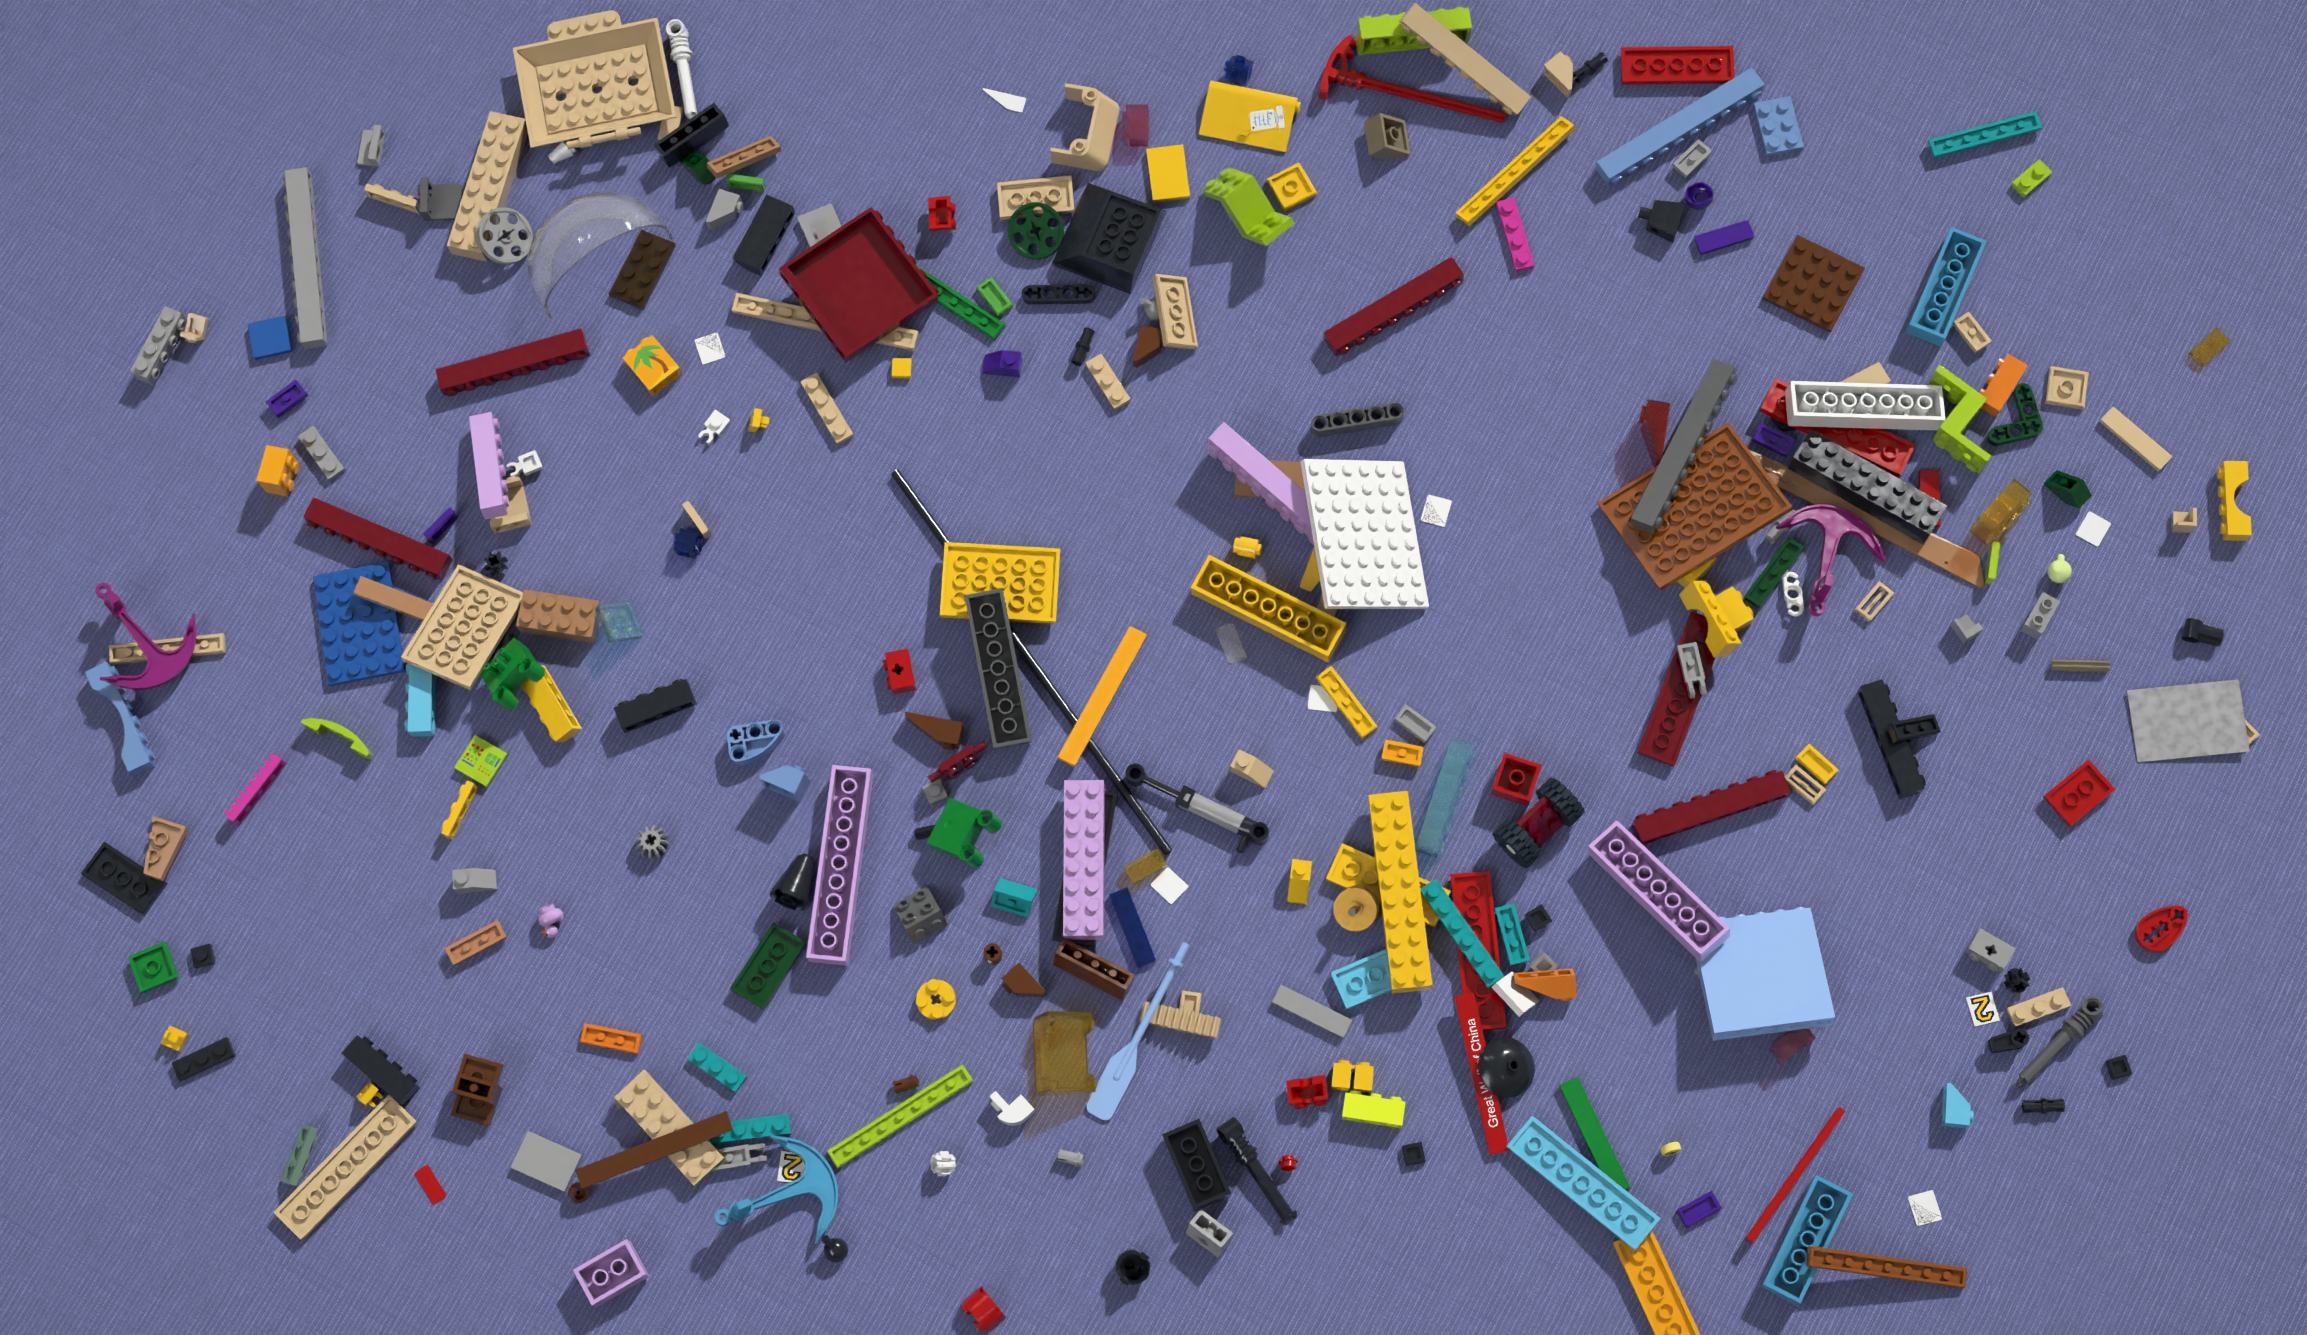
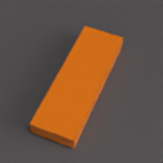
[580,1023,643,1055]

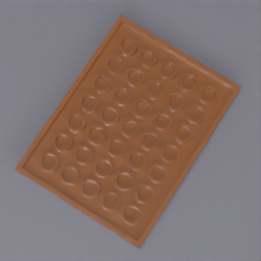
[1598,423,1793,591]

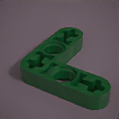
[1987,383,2043,446]

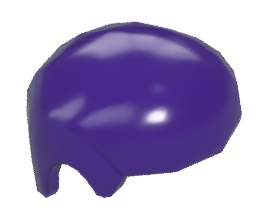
[1684,182,1714,210]

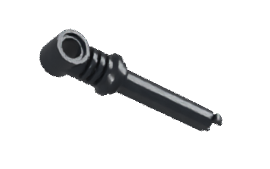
[1216,1117,1297,1225]

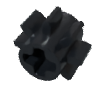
[484,551,508,576]
[2004,968,2030,993]

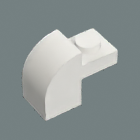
[990,1091,1036,1126]

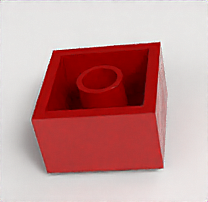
[1491,753,1542,807]

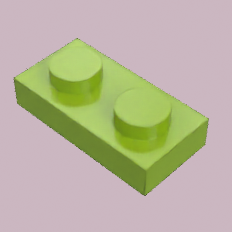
[2011,159,2052,198]

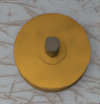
[1333,885,1380,931]

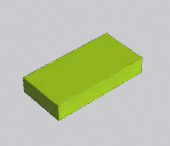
[1984,541,2000,585]

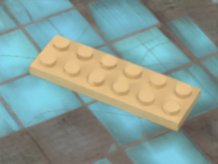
[615,1070,725,1186]

